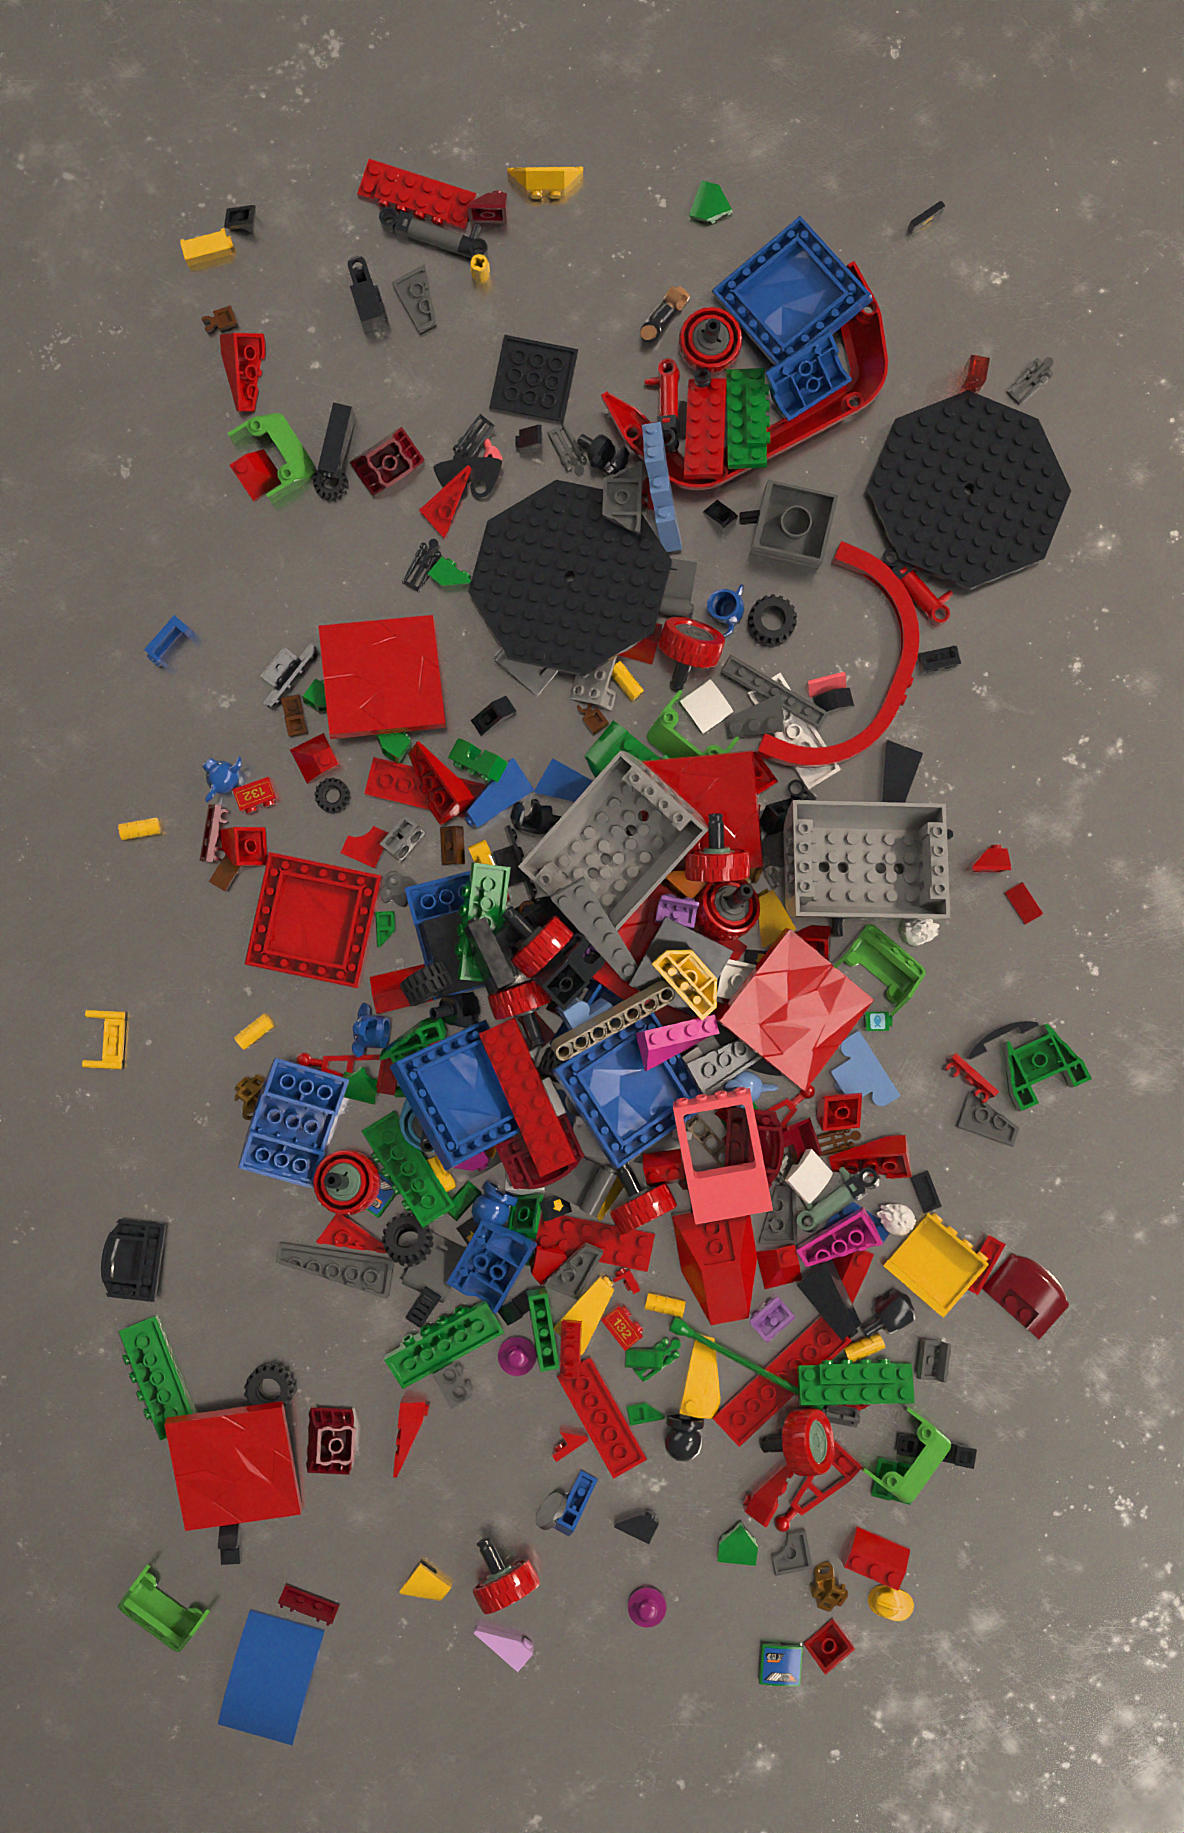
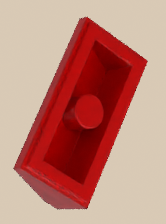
[1004,882,1043,925]

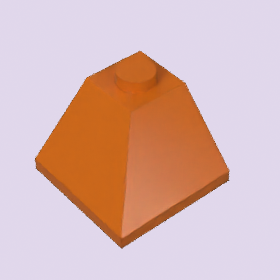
[660,871,706,899]

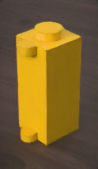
[180,228,234,266]

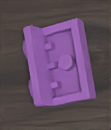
[655,894,699,930]
[749,1297,796,1343]

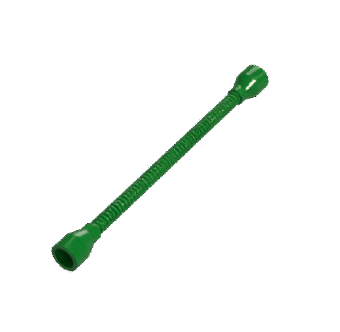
[669,1317,824,1410]

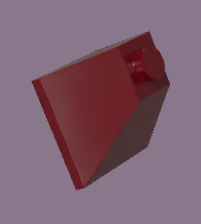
[467,190,508,222]

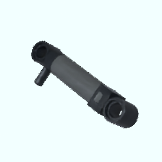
[379,207,488,259]

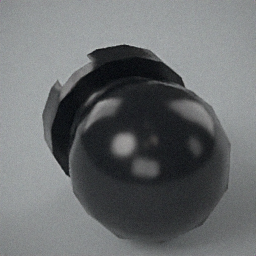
[664,1413,705,1462]

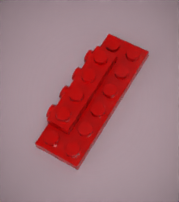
[357,159,477,231]

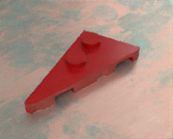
[419,465,472,538]
[316,1214,387,1254]

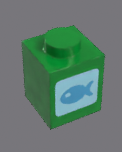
[863,1011,893,1031]

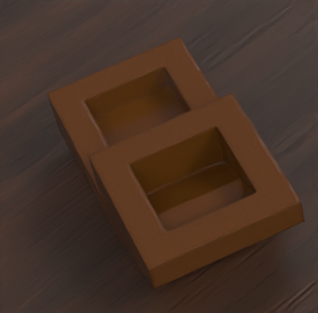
[281,694,307,736]
[209,855,242,891]

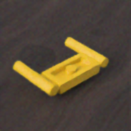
[82,1010,125,1070]

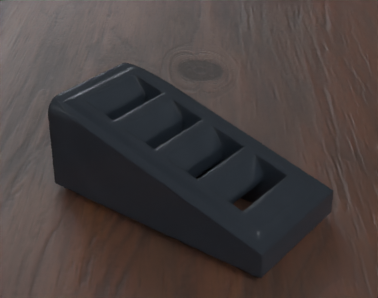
[405,1286,442,1328]

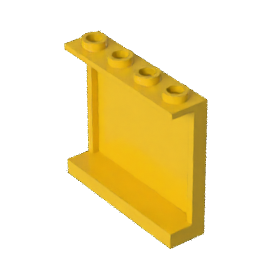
[883,1213,989,1318]

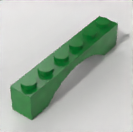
[302,678,411,764]

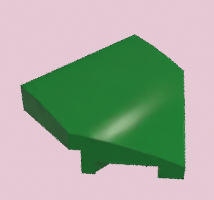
[689,181,733,224]
[343,1067,378,1105]
[717,1522,758,1566]

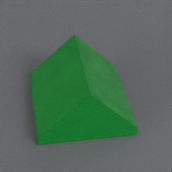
[507,1194,543,1239]

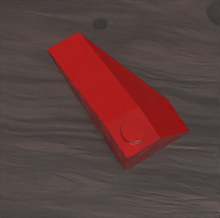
[220,333,265,411]
[408,742,474,825]
[829,1135,912,1179]
[832,1250,874,1304]
[393,1396,429,1478]
[742,1460,794,1528]

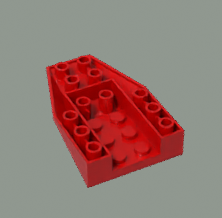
[671,1211,757,1325]

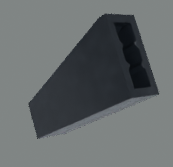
[318,402,356,479]
[880,740,923,803]
[463,917,516,995]
[797,1259,861,1340]

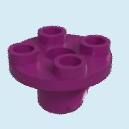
[498,1336,536,1376]
[628,1586,667,1628]

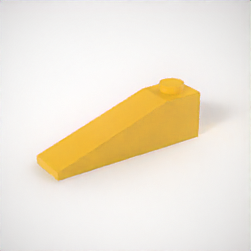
[678,1335,721,1419]

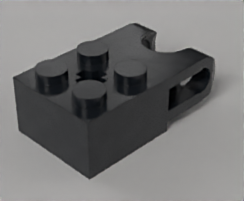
[348,256,388,334]
[531,933,605,1010]

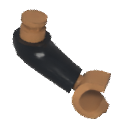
[640,286,690,343]

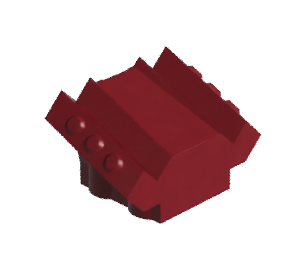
[349,427,425,496]
[306,1407,356,1475]

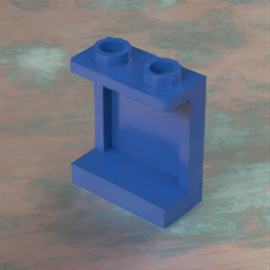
[144,615,195,668]

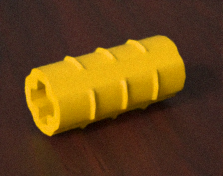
[470,254,490,284]
[611,661,644,701]
[118,817,161,840]
[234,1013,275,1050]
[644,1293,686,1318]
[844,1332,886,1363]

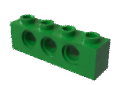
[526,1287,560,1372]

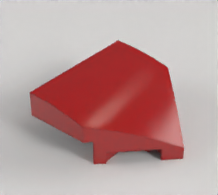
[529,1245,569,1285]

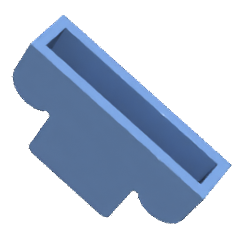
[556,997,616,1042]
[830,1030,900,1106]

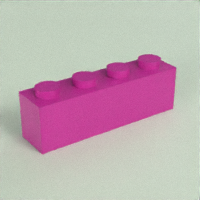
[636,1015,719,1071]
[796,1207,883,1267]

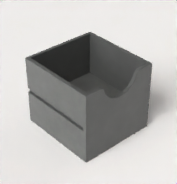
[749,479,839,569]

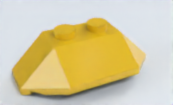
[507,167,583,199]
[651,950,717,1020]

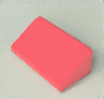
[806,672,846,697]

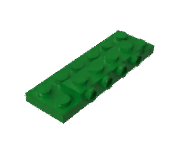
[727,368,770,469]
[455,863,511,982]
[361,1111,456,1228]
[383,1300,504,1389]
[118,1316,193,1441]
[797,1359,915,1406]

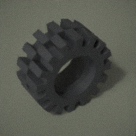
[312,469,348,501]
[314,777,350,813]

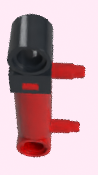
[644,358,680,453]
[880,547,953,626]

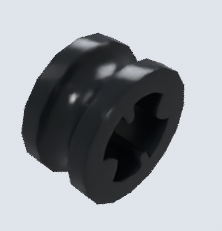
[694,368,711,388]

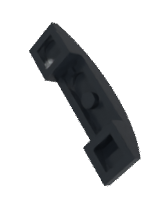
[965,1021,1039,1060]
[896,1434,977,1469]

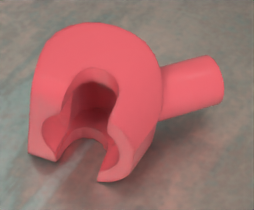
[483,439,503,460]

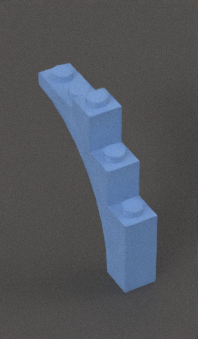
[642,422,682,552]

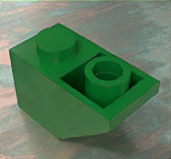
[427,556,472,589]

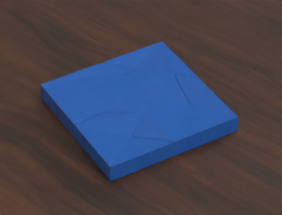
[711,216,873,366]
[551,1013,700,1169]
[390,1020,521,1171]

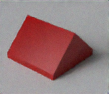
[804,1619,855,1675]

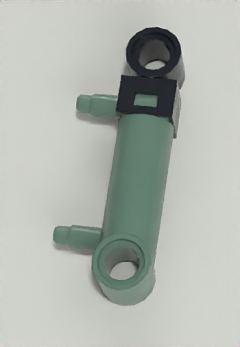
[797,1167,880,1233]

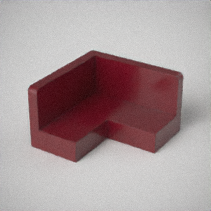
[782,1117,822,1163]

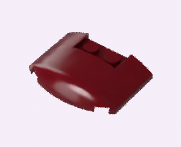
[724,1107,784,1188]
[495,1113,585,1190]
[982,1253,1070,1340]

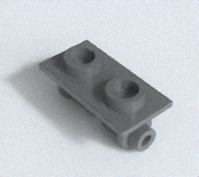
[821,1405,861,1428]

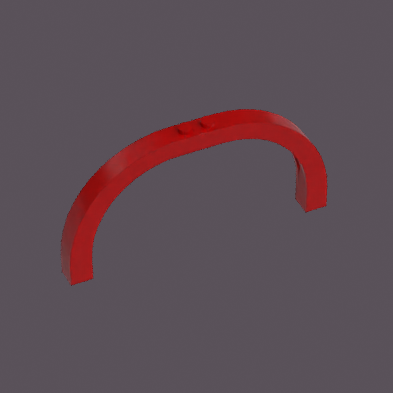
[756,541,920,768]

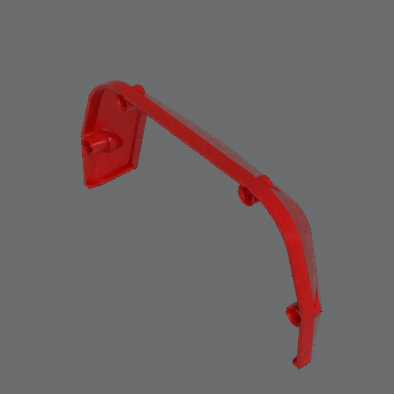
[601,261,889,490]

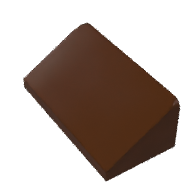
[440,826,465,865]

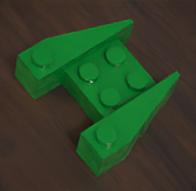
[379,1017,447,1098]
[1003,1023,1092,1112]

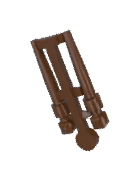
[816,1129,861,1157]

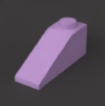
[474,1625,534,1672]

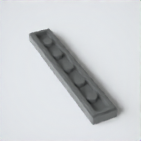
[720,654,829,730]

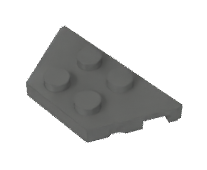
[602,461,643,534]

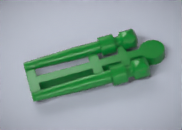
[632,1337,681,1382]

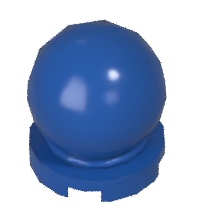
[471,1181,518,1226]

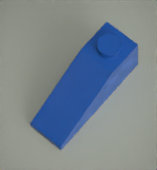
[552,1471,598,1536]

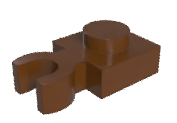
[201,305,238,332]
[577,702,609,735]

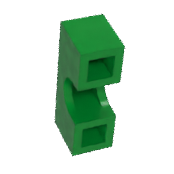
[448,738,509,783]

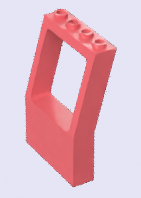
[673,1087,773,1224]

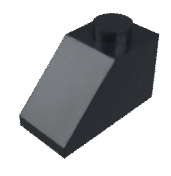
[515,425,542,453]
[471,696,516,736]
[760,798,793,834]
[614,1510,659,1544]

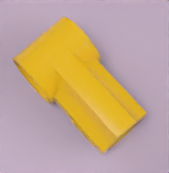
[468,839,495,865]
[426,1155,457,1192]

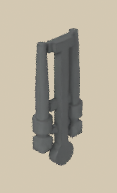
[1006,357,1054,405]
[547,423,587,476]

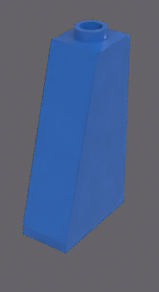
[464,758,534,828]
[534,758,593,803]

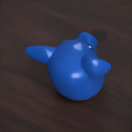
[707,584,745,636]
[202,756,242,802]
[352,1003,390,1057]

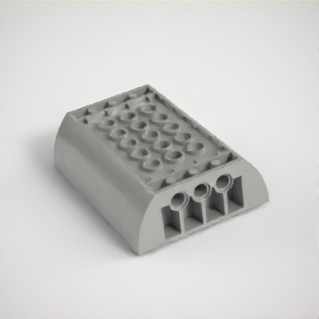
[518,751,708,931]
[783,800,950,920]

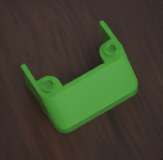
[227,413,317,504]
[646,690,740,758]
[834,924,926,1017]
[861,1407,951,1503]
[118,1564,210,1652]

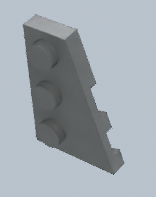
[392,264,436,333]
[725,693,785,738]
[957,1091,1019,1147]
[759,1185,798,1245]
[543,1242,603,1300]

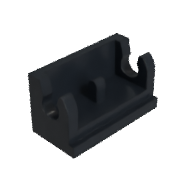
[917,645,961,674]

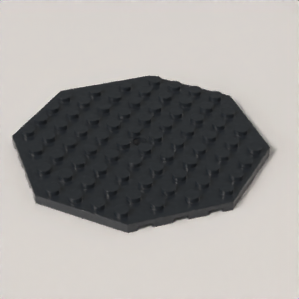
[866,390,1071,590]
[468,479,672,676]

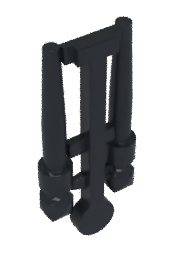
[452,414,495,459]
[402,539,442,592]

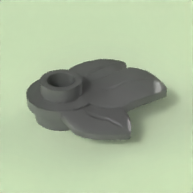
[380,871,417,907]

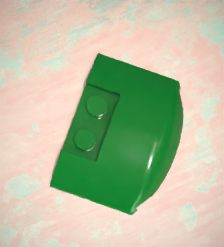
[584,720,661,778]

